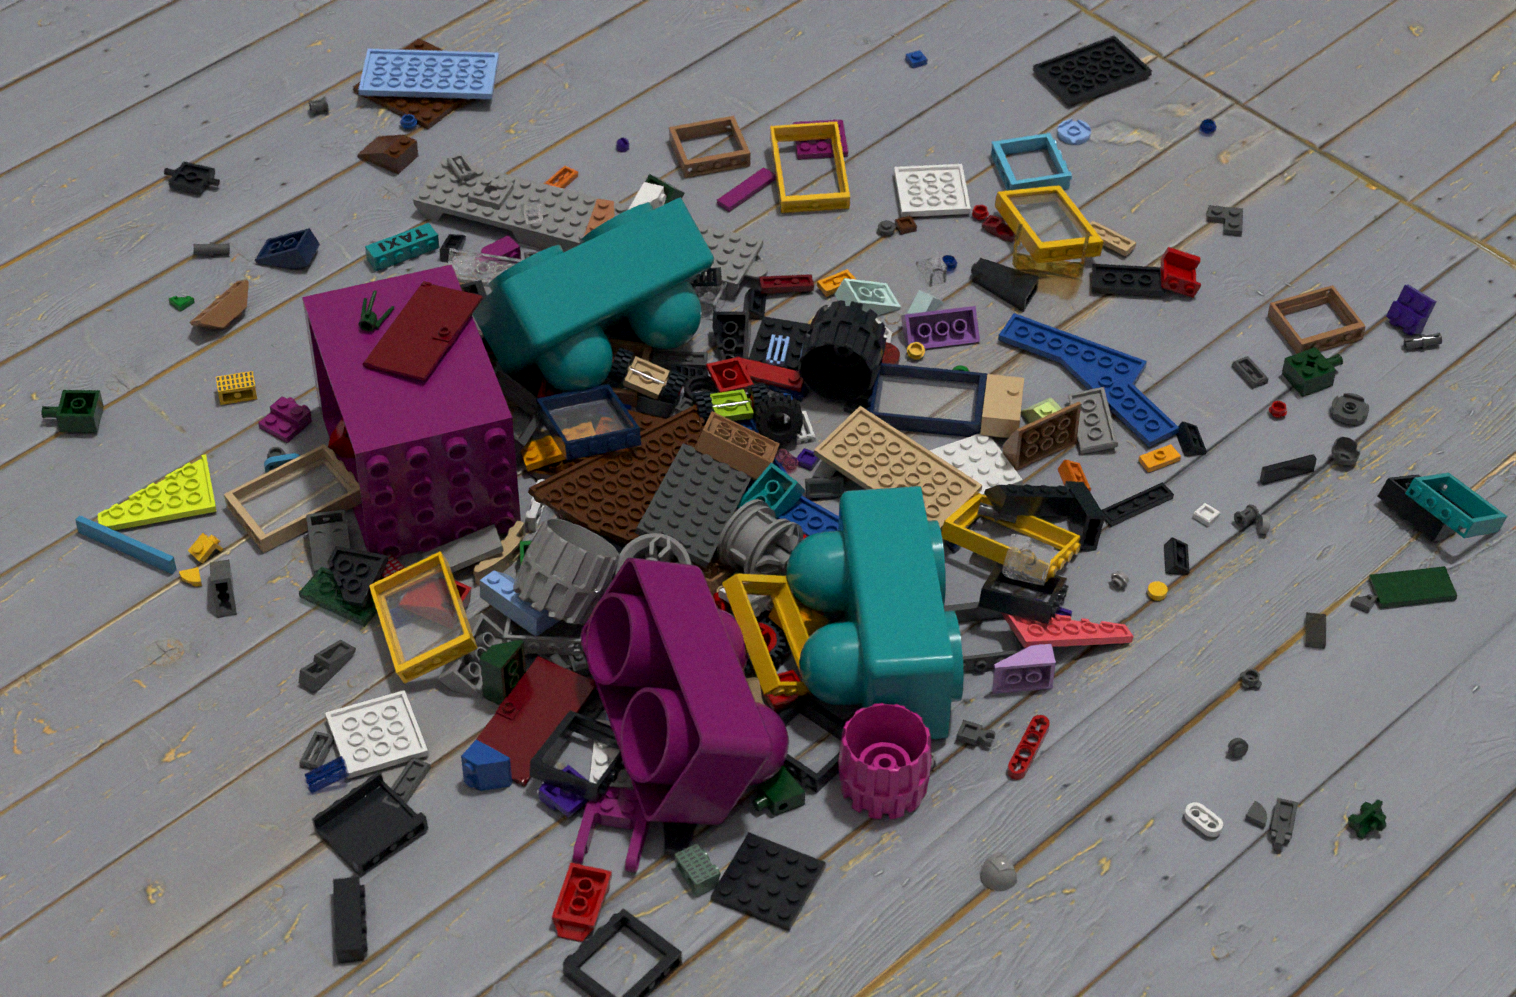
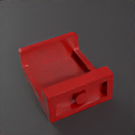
[1160,247,1201,298]

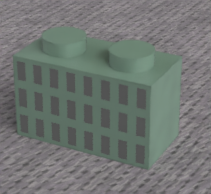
[675,844,721,897]

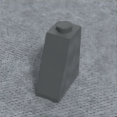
[209,559,237,617]

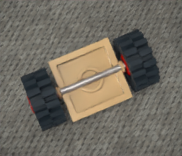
[607,347,686,406]

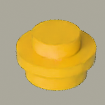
[907,342,925,360]

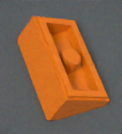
[1058,459,1091,491]

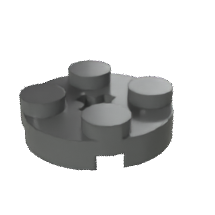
[1331,393,1369,426]

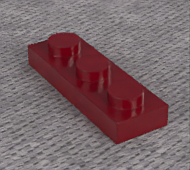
[759,274,814,294]

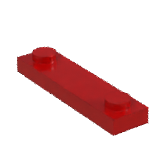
[740,358,805,392]

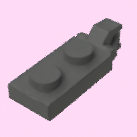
[1270,798,1298,852]

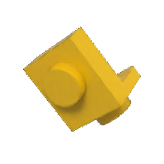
[188,533,223,563]

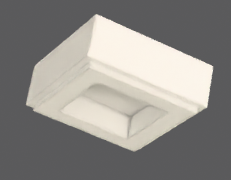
[1193,503,1220,527]

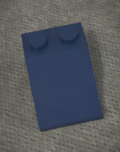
[255,228,320,269]

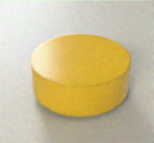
[1147,581,1168,601]

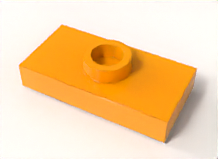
[1138,444,1181,473]

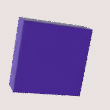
[795,448,820,471]

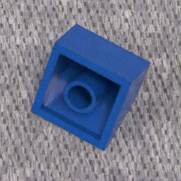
[461,739,512,791]

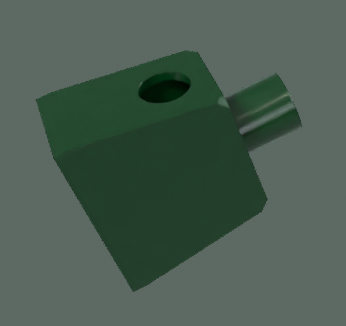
[752,766,805,815]

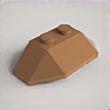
[190,279,249,329]

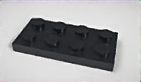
[1092,264,1164,296]

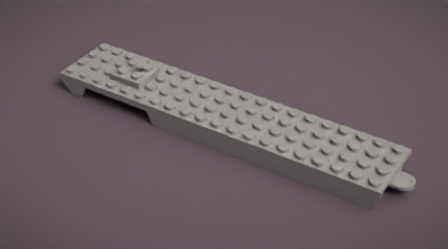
[413,158,768,299]

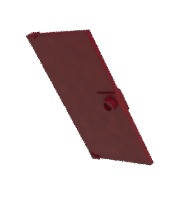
[363,281,483,381]
[476,656,597,786]

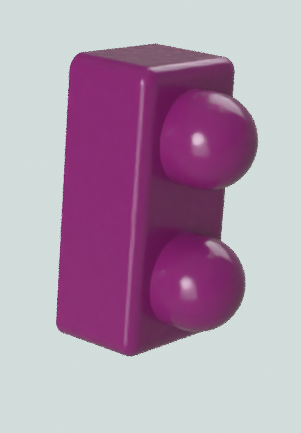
[581,558,789,825]

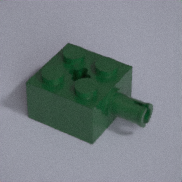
[1282,347,1343,397]
[41,390,104,433]

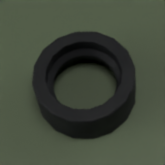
[684,375,719,399]
[636,396,673,418]

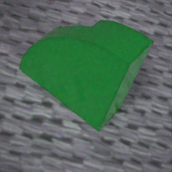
[169,296,195,312]

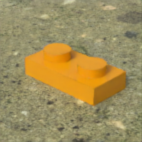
[817,269,857,297]

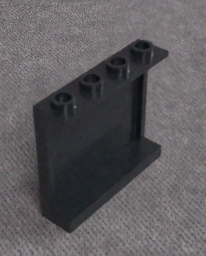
[312,772,429,878]

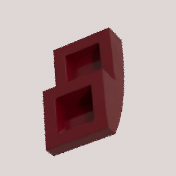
[981,215,1017,243]

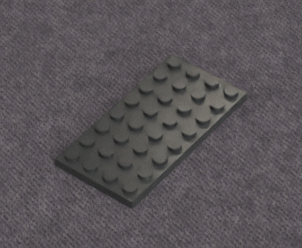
[635,443,751,568]

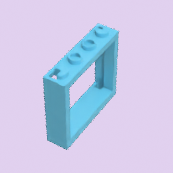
[991,133,1072,191]

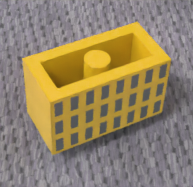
[216,371,257,405]

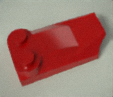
[552,862,612,942]

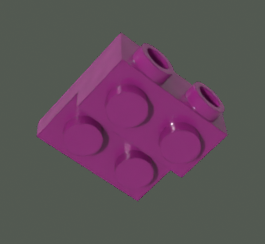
[258,396,312,443]

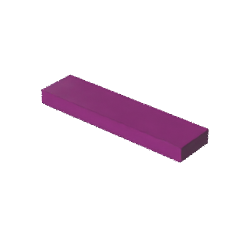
[717,167,776,212]

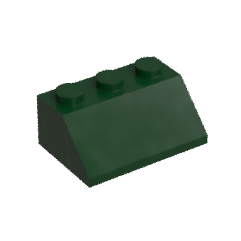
[480,640,526,706]

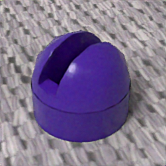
[616,137,630,152]

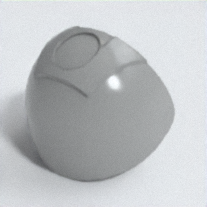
[980,852,1017,891]

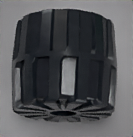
[798,300,887,402]

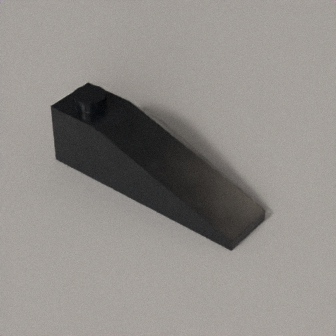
[712,311,752,360]

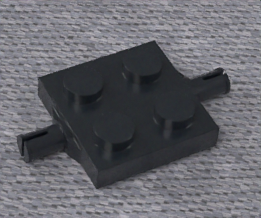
[164,161,220,195]

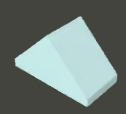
[907,290,943,314]

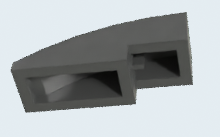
[298,639,356,692]

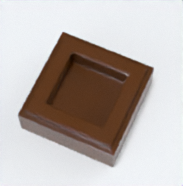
[894,216,917,235]

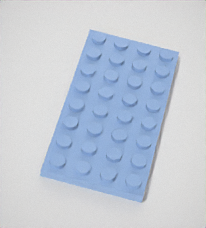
[359,49,499,99]

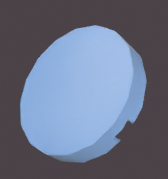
[1057,119,1091,145]

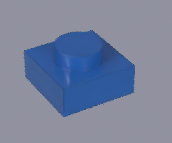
[905,50,927,69]

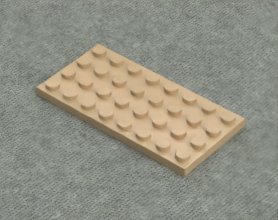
[813,406,982,530]

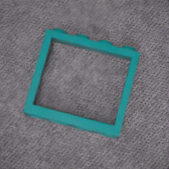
[1405,473,1508,538]

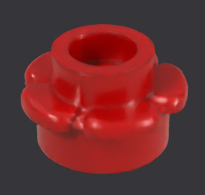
[972,205,989,220]
[1269,401,1287,418]

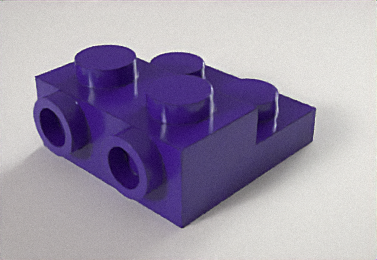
[1386,285,1436,335]
[538,765,589,818]

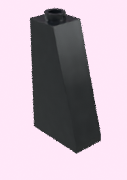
[971,258,1039,312]
[1064,481,1105,550]

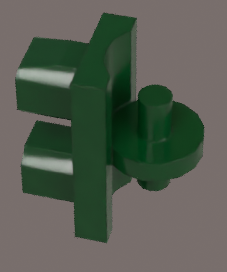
[1348,799,1387,839]

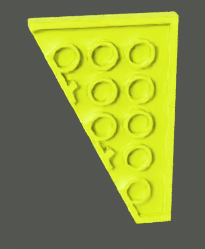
[97,454,217,530]

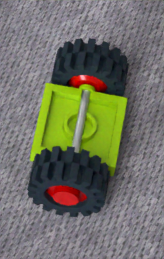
[691,383,769,426]

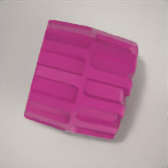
[838,703,931,820]

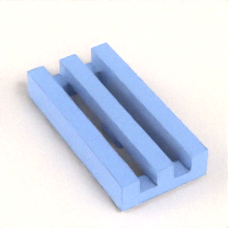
[766,335,790,366]

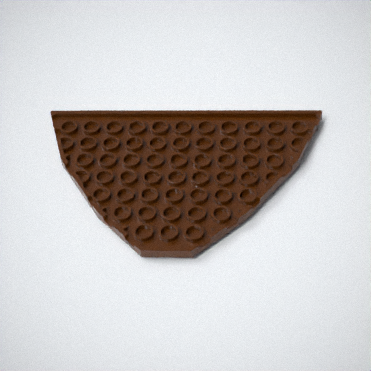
[528,405,717,564]

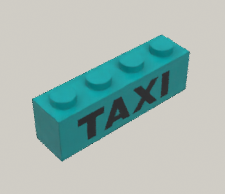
[365,223,439,271]

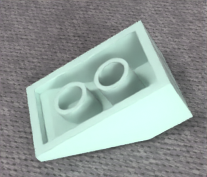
[834,278,901,316]

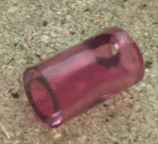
[775,449,799,470]

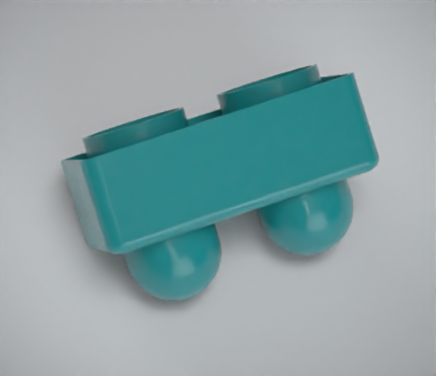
[472,197,714,393]
[786,486,964,739]

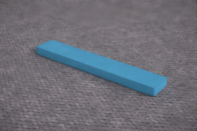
[75,515,177,574]

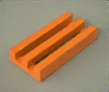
[544,166,578,189]

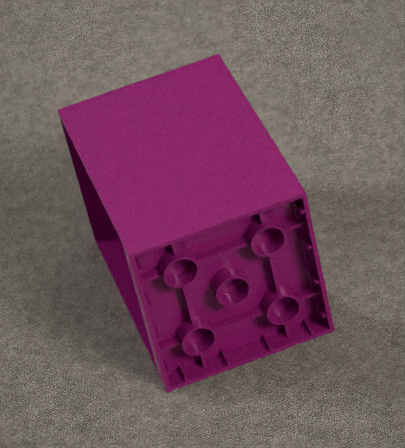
[302,264,521,559]

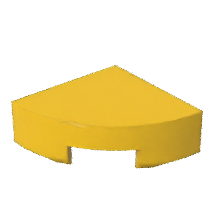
[179,567,202,586]

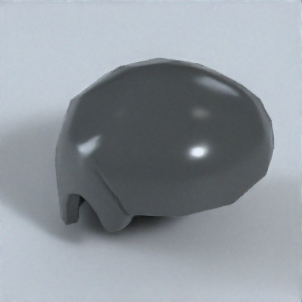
[1331,436,1361,466]

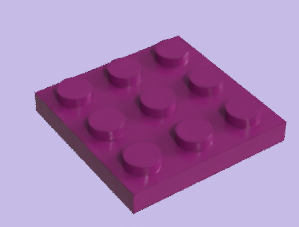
[793,119,848,160]

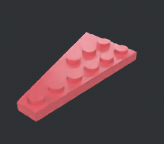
[1001,612,1134,648]

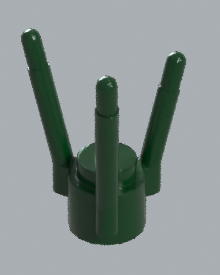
[358,290,395,332]

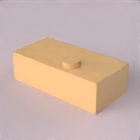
[980,374,1024,438]

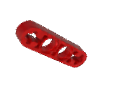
[1007,715,1050,780]

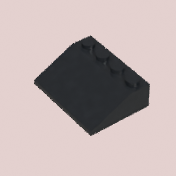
[1377,474,1474,542]

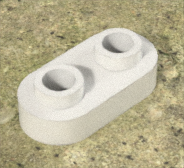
[1185,802,1223,837]

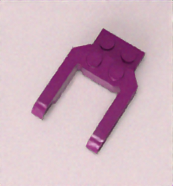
[572,786,649,873]

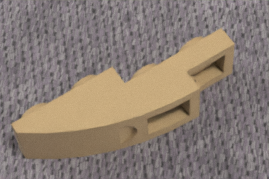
[473,521,526,585]

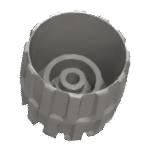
[513,518,620,624]

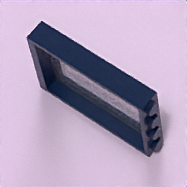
[867,363,987,437]
[536,384,641,461]

